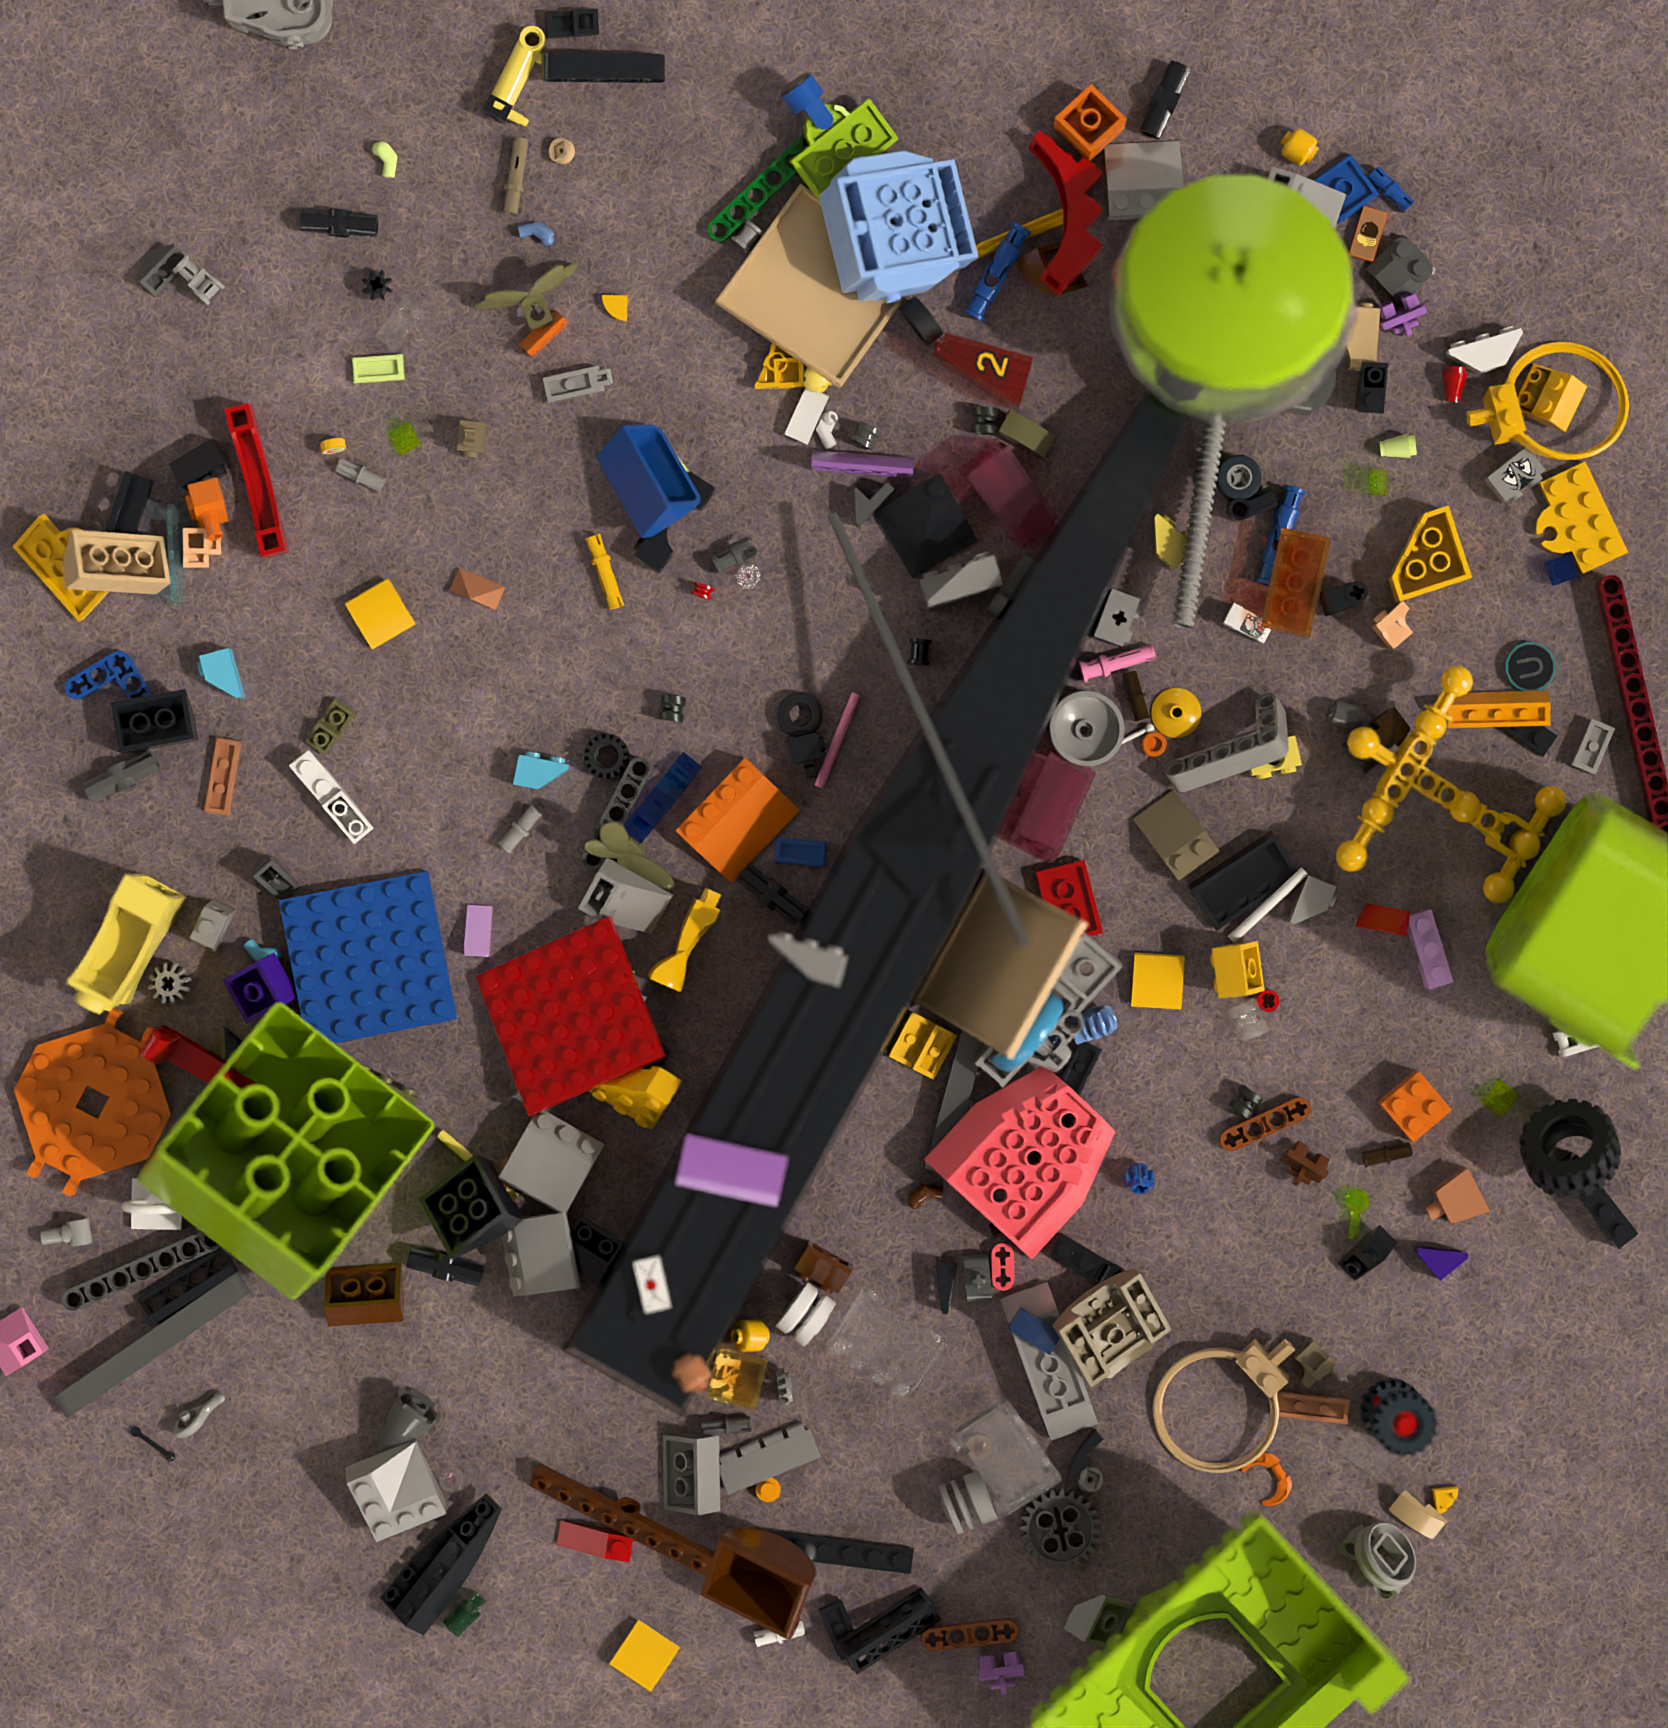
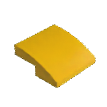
[345,578,415,649]
[1131,952,1185,1009]
[886,1010,957,1080]
[609,1620,680,1692]

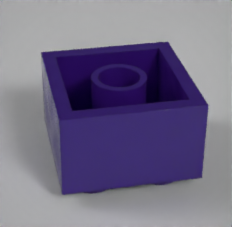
[223,952,297,1024]

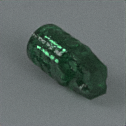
[443,1594,487,1637]

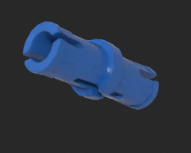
[1368,166,1415,213]

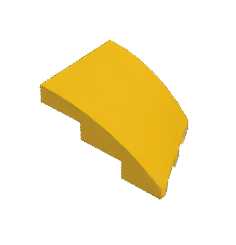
[755,343,832,389]

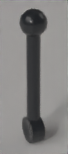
[131,1427,175,1462]

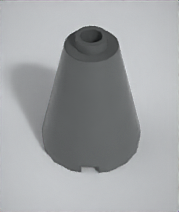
[376,1387,441,1453]

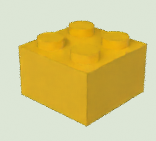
[1210,941,1265,999]

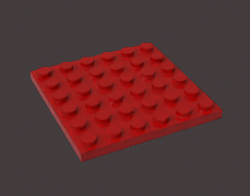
[475,916,666,1116]

